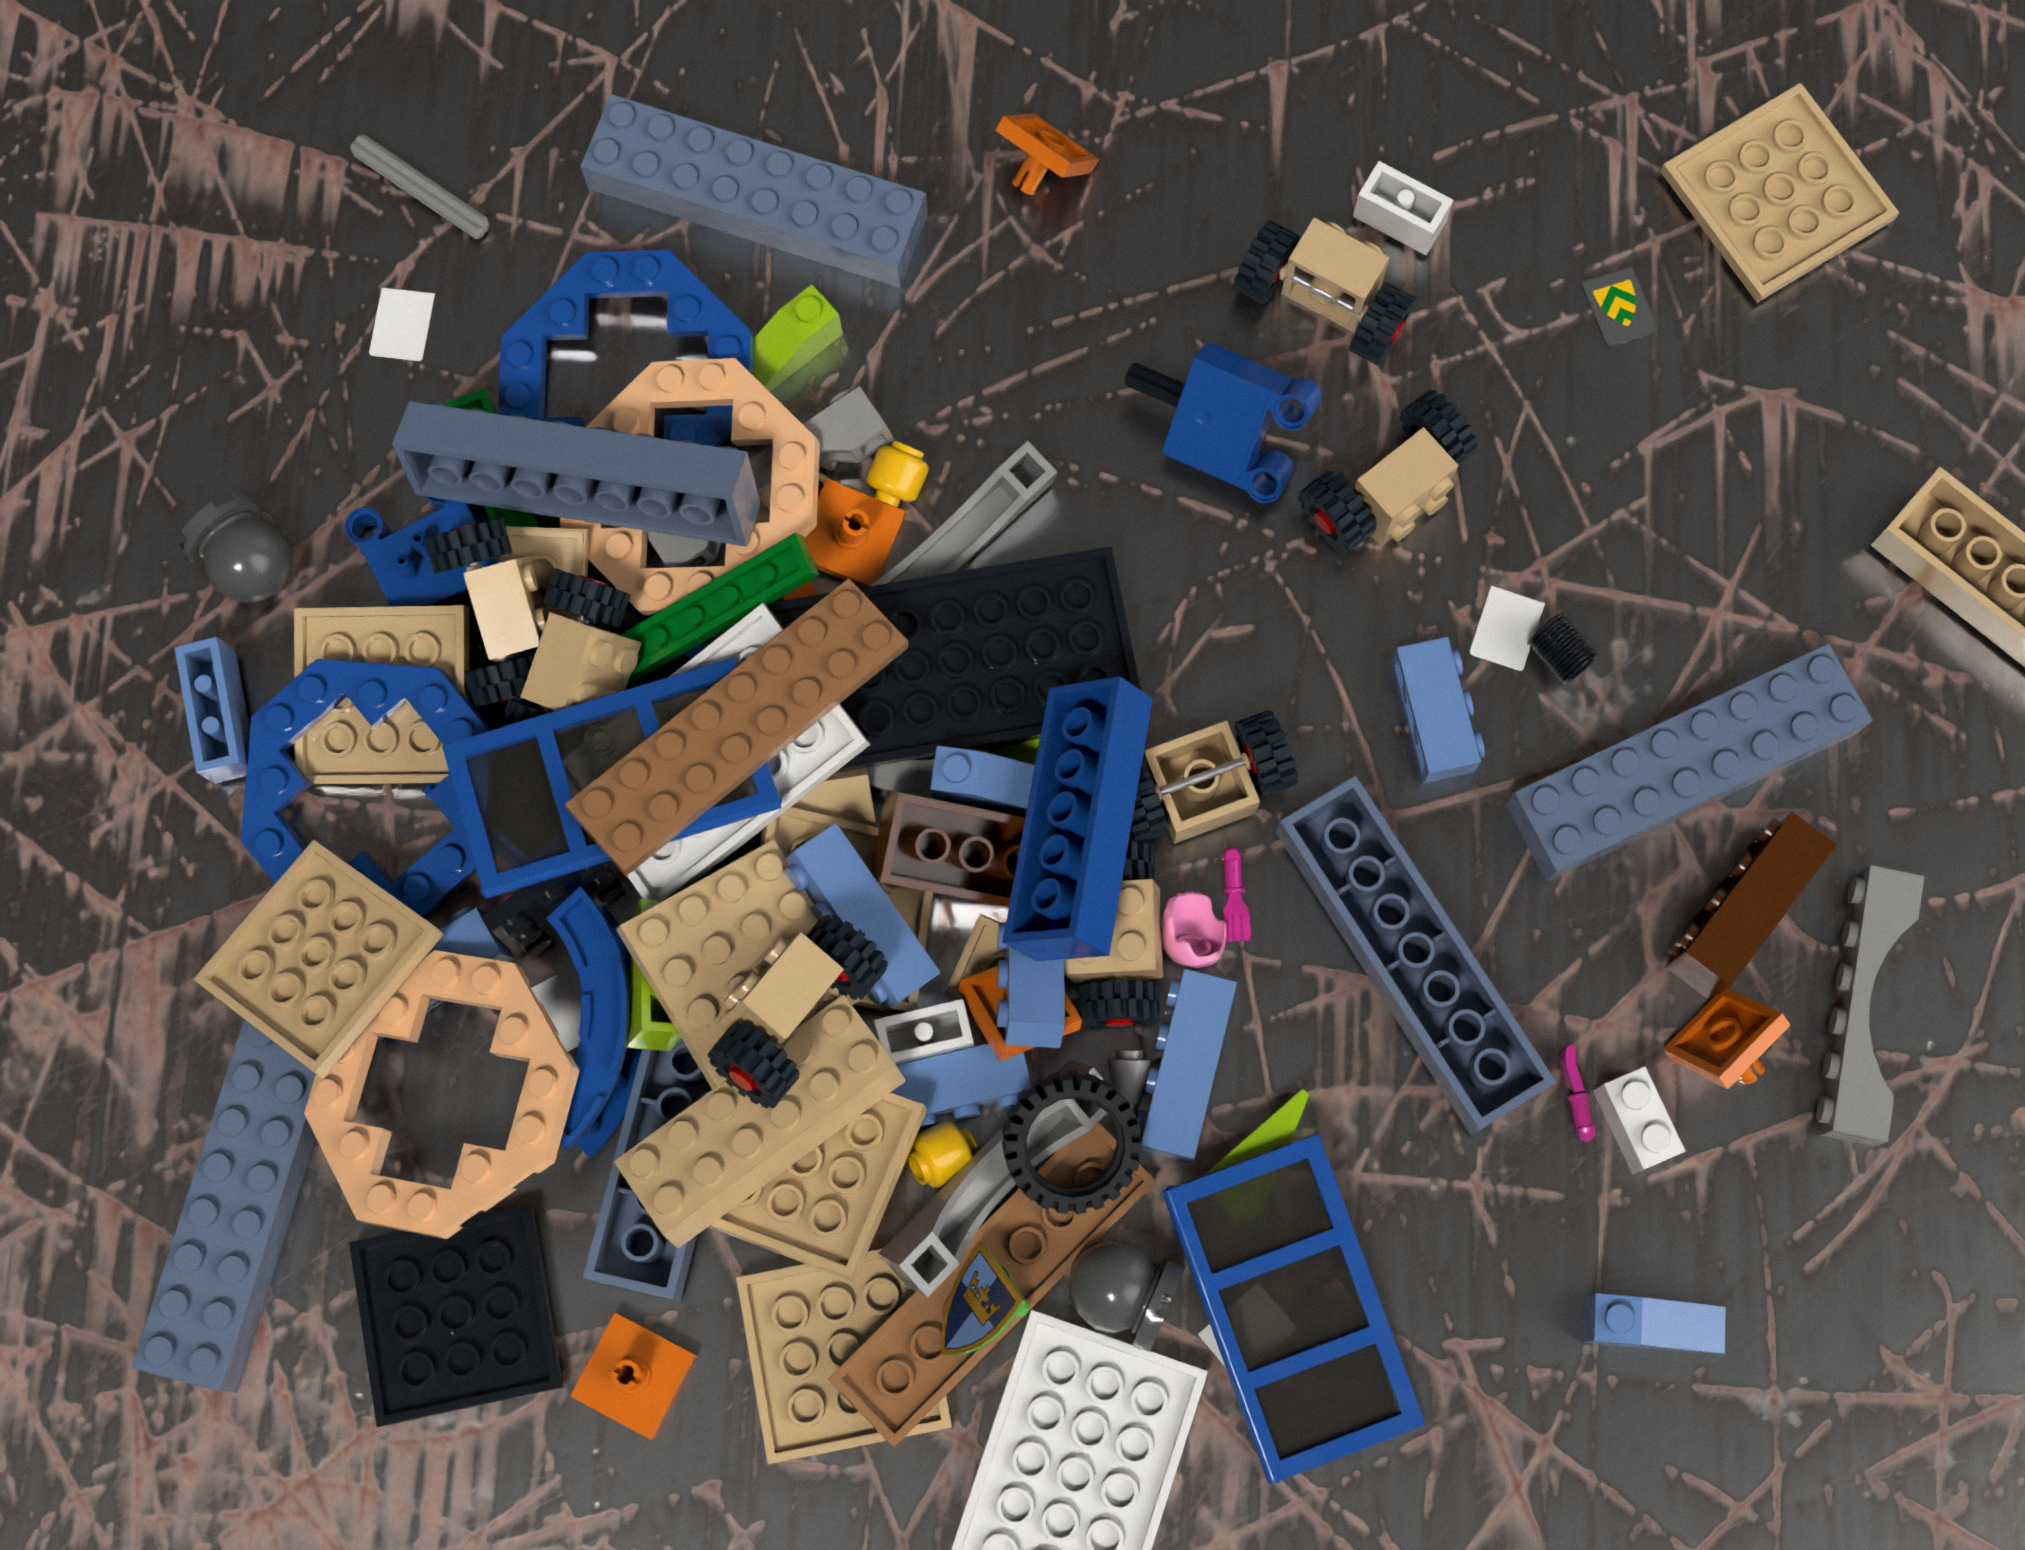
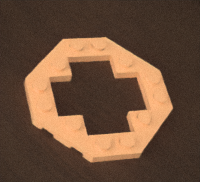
[560,358,820,616]
[304,950,580,1239]

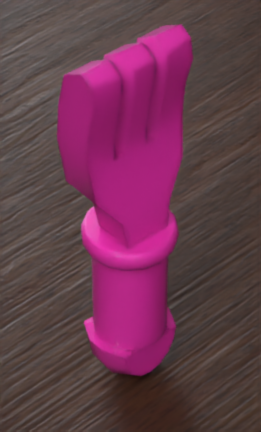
[1222,846,1251,942]
[1560,1044,1596,1142]

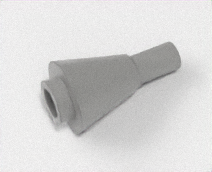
[1107,1050,1152,1119]

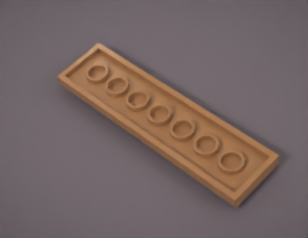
[565,578,908,876]
[828,1122,1157,1448]

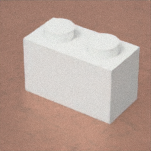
[1353,161,1454,256]
[874,999,974,1065]
[1593,1066,1686,1174]

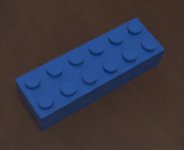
[1002,676,1153,961]

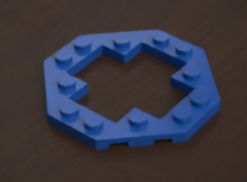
[498,250,754,447]
[241,659,497,918]

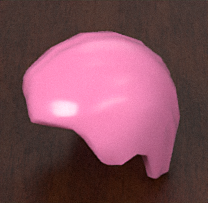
[1161,891,1227,969]

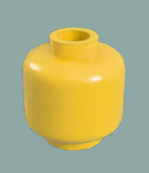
[866,440,929,508]
[907,1121,977,1189]

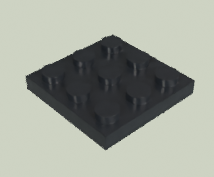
[481,837,629,959]

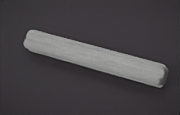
[350,134,490,239]

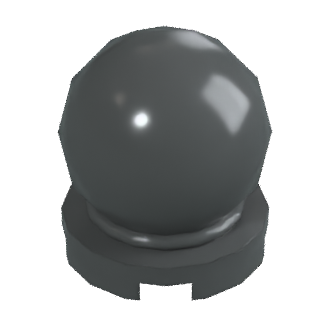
[178,491,292,604]
[1069,1239,1185,1352]

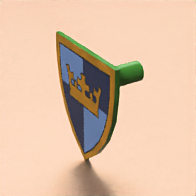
[941,1241,1029,1356]

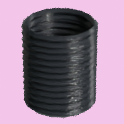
[1527,613,1599,685]

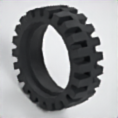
[1002,1071,1142,1214]

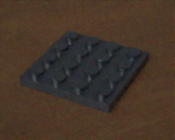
[349,1204,564,1427]

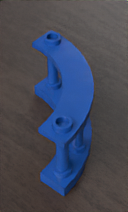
[546,886,642,1159]

